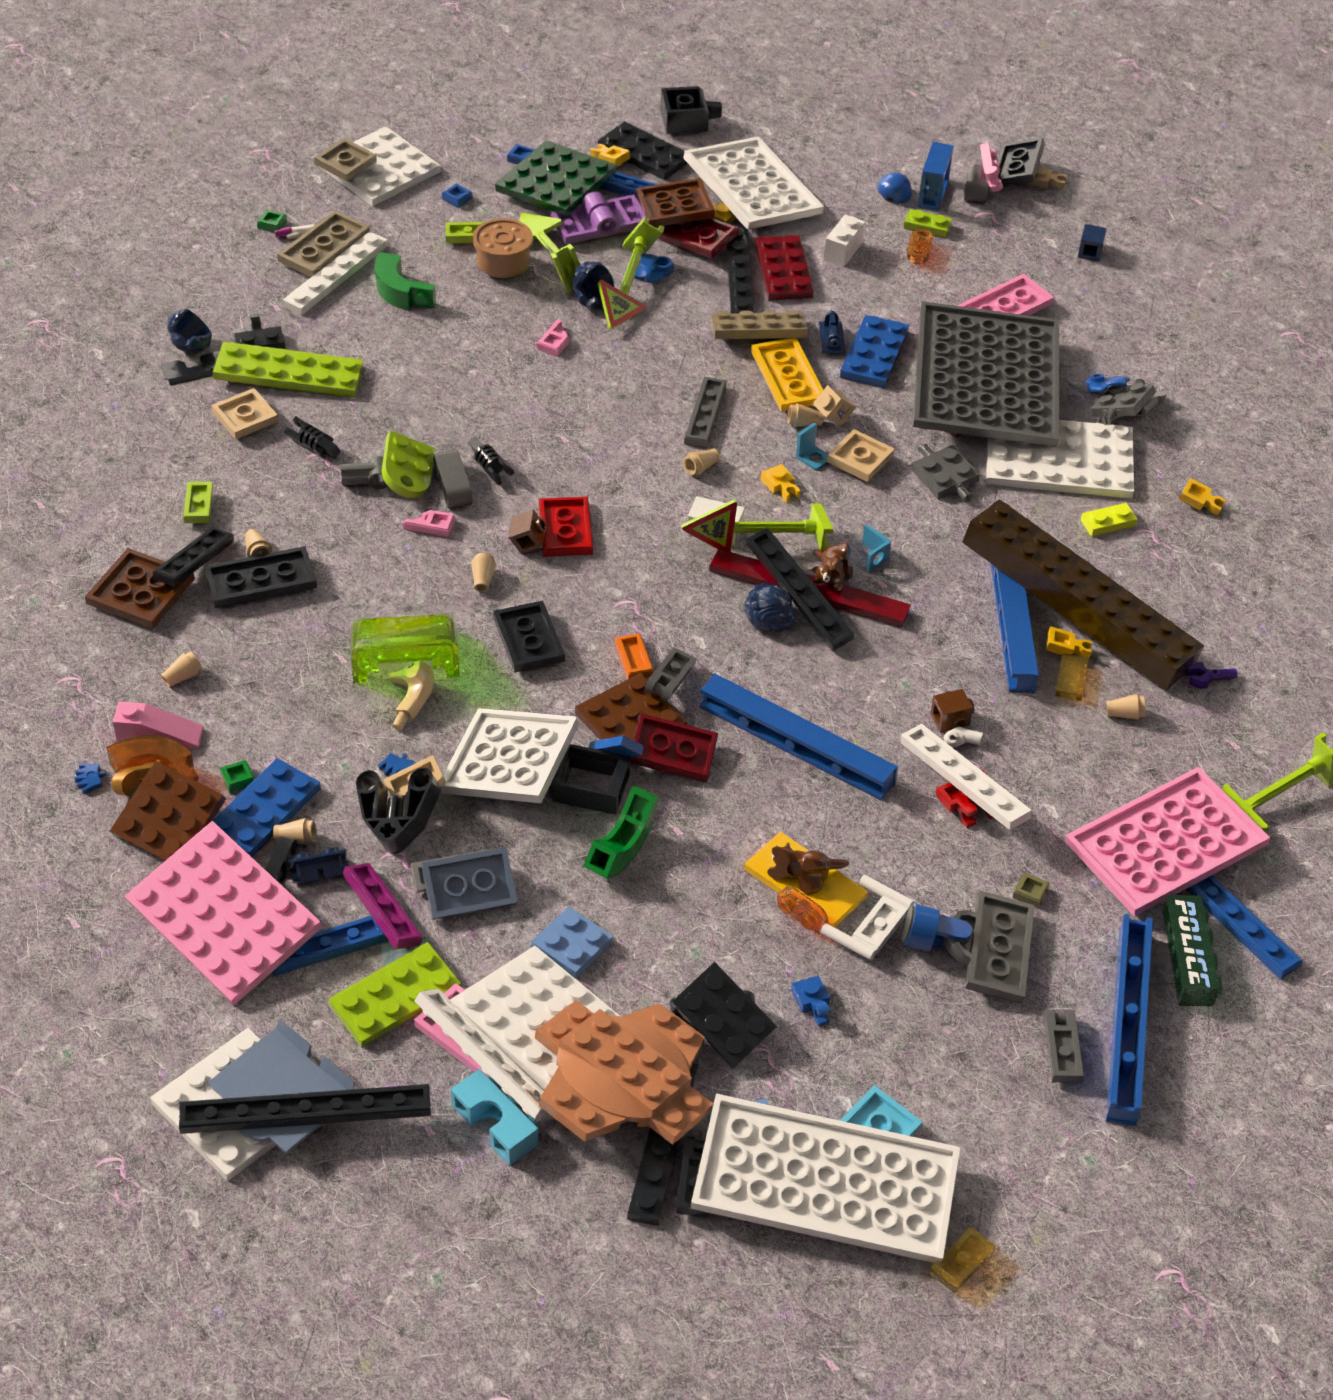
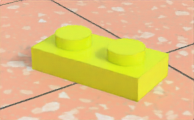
[1081,503,1137,537]

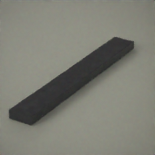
[179,1084,431,1134]

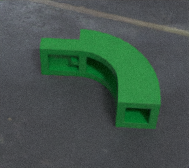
[375,252,436,311]
[583,786,660,879]

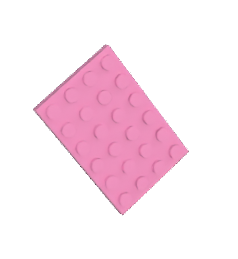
[1065,767,1270,917]
[125,821,323,1006]

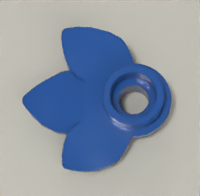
[635,254,674,283]
[1085,374,1130,392]

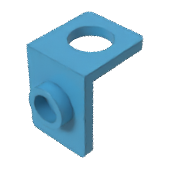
[796,423,828,471]
[862,525,891,572]

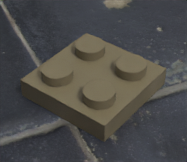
[314,138,377,181]

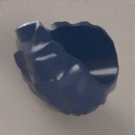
[572,261,615,308]
[167,309,212,352]
[745,583,796,631]

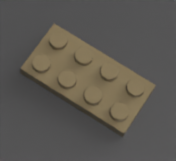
[277,210,370,277]
[711,310,808,339]

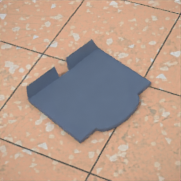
[207,1019,354,1154]

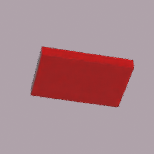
[538,496,593,557]

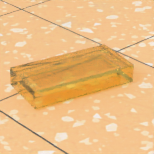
[1055,653,1088,701]

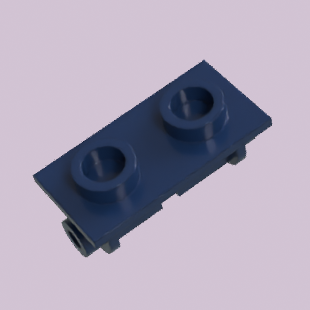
[819,311,846,353]
[289,848,349,885]

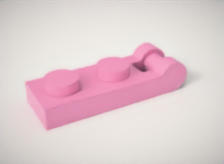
[980,142,1003,192]

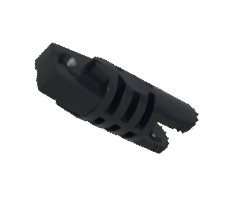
[283,416,341,459]
[468,437,515,486]

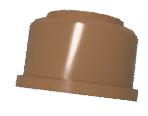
[473,218,533,278]

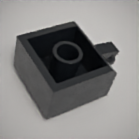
[660,86,722,135]

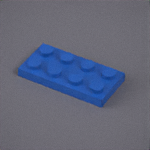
[840,314,910,388]
[213,758,321,857]

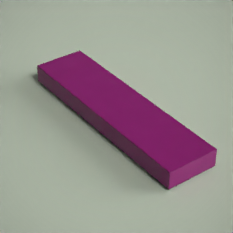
[343,863,423,950]

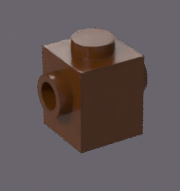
[508,509,547,554]
[930,689,975,733]

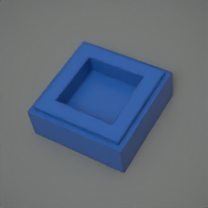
[442,183,473,208]

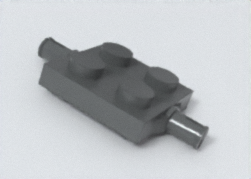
[1091,379,1156,425]
[912,444,979,502]

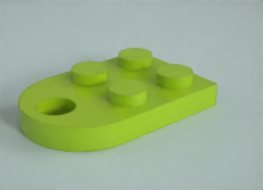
[382,430,435,498]

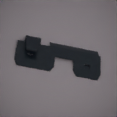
[161,351,220,385]

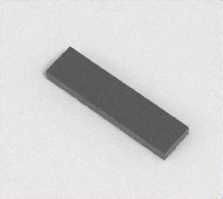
[684,377,727,448]

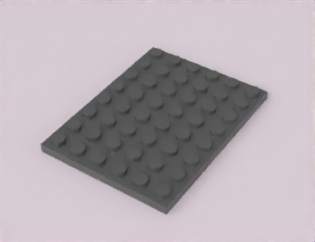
[913,301,1059,447]

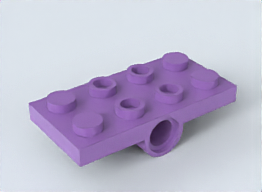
[551,192,645,245]

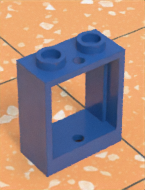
[918,141,954,211]

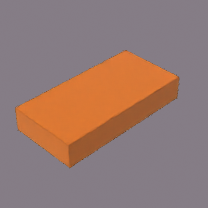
[615,633,654,679]

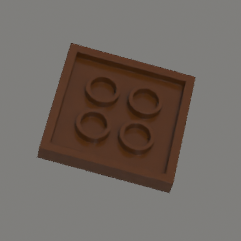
[636,178,715,228]
[85,548,195,629]
[575,673,687,740]
[110,761,226,862]

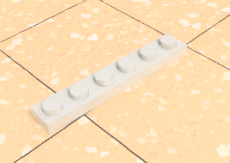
[283,231,388,316]
[901,724,1032,830]
[415,989,550,1119]

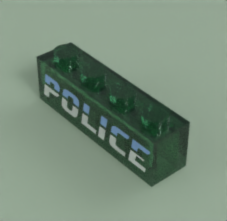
[1162,895,1222,1006]

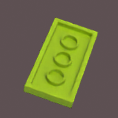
[328,942,461,1048]

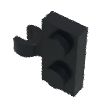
[234,314,286,349]

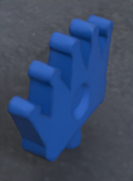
[378,753,414,776]
[74,763,106,794]

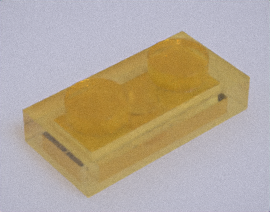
[930,1227,996,1293]

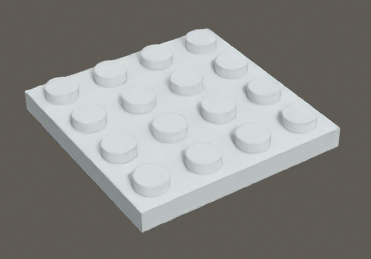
[318,127,441,207]
[441,708,579,803]
[150,1028,276,1182]

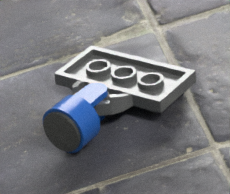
[902,891,1035,1003]

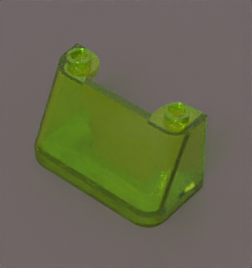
[351,614,460,684]

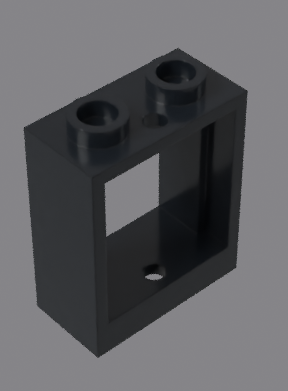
[549,744,631,815]

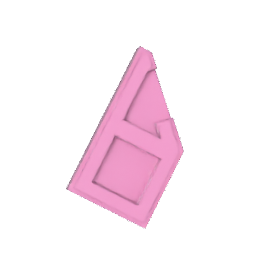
[537,319,569,357]
[403,510,455,537]

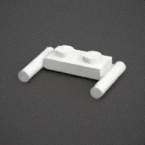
[821,875,914,960]

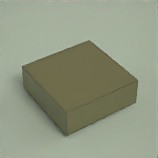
[1012,872,1050,909]

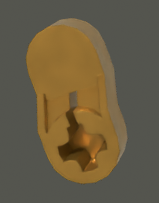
[112,761,168,797]

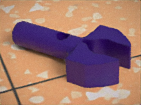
[1186,662,1238,689]

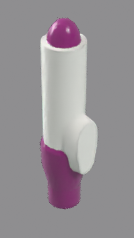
[275,225,314,239]

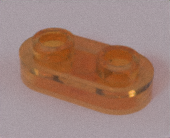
[906,229,933,264]
[777,886,828,931]

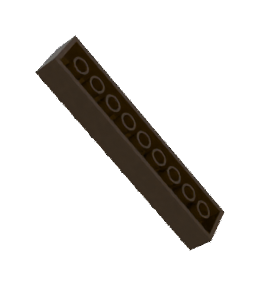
[962,499,1205,691]

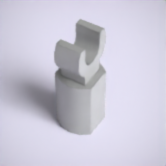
[1136,384,1168,418]

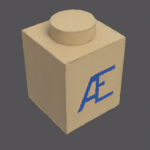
[813,385,856,425]

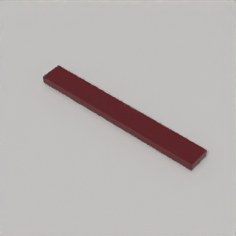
[709,548,911,627]

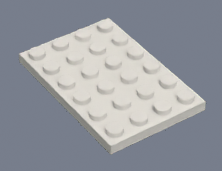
[684,137,824,230]
[986,420,1134,499]
[450,946,620,1090]

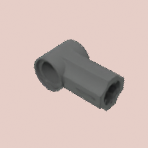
[964,164,988,202]
[341,456,388,489]

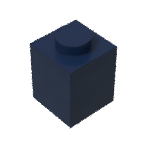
[1078,224,1107,262]

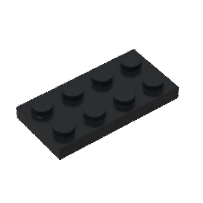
[598,121,688,181]
[204,546,317,608]

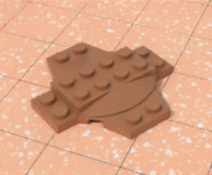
[534,1000,714,1145]

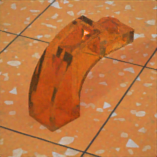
[106,735,199,782]

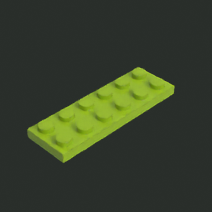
[213,342,363,398]

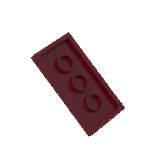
[755,235,814,301]

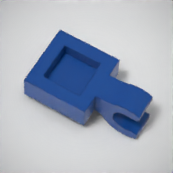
[791,975,830,1026]

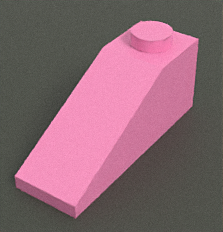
[113,702,203,749]

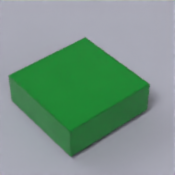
[257,210,287,233]
[220,760,255,793]

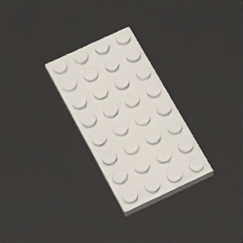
[690,1094,960,1264]

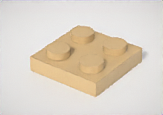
[211,388,278,440]
[827,429,895,482]

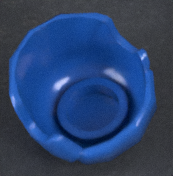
[878,173,912,203]

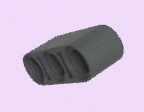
[433,450,473,508]

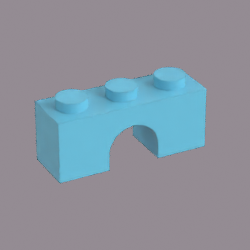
[451,1069,539,1166]

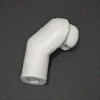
[944,727,983,748]

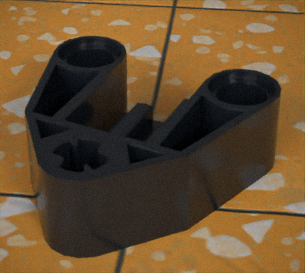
[356,768,441,854]

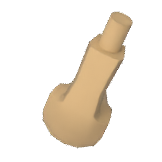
[388,660,434,731]

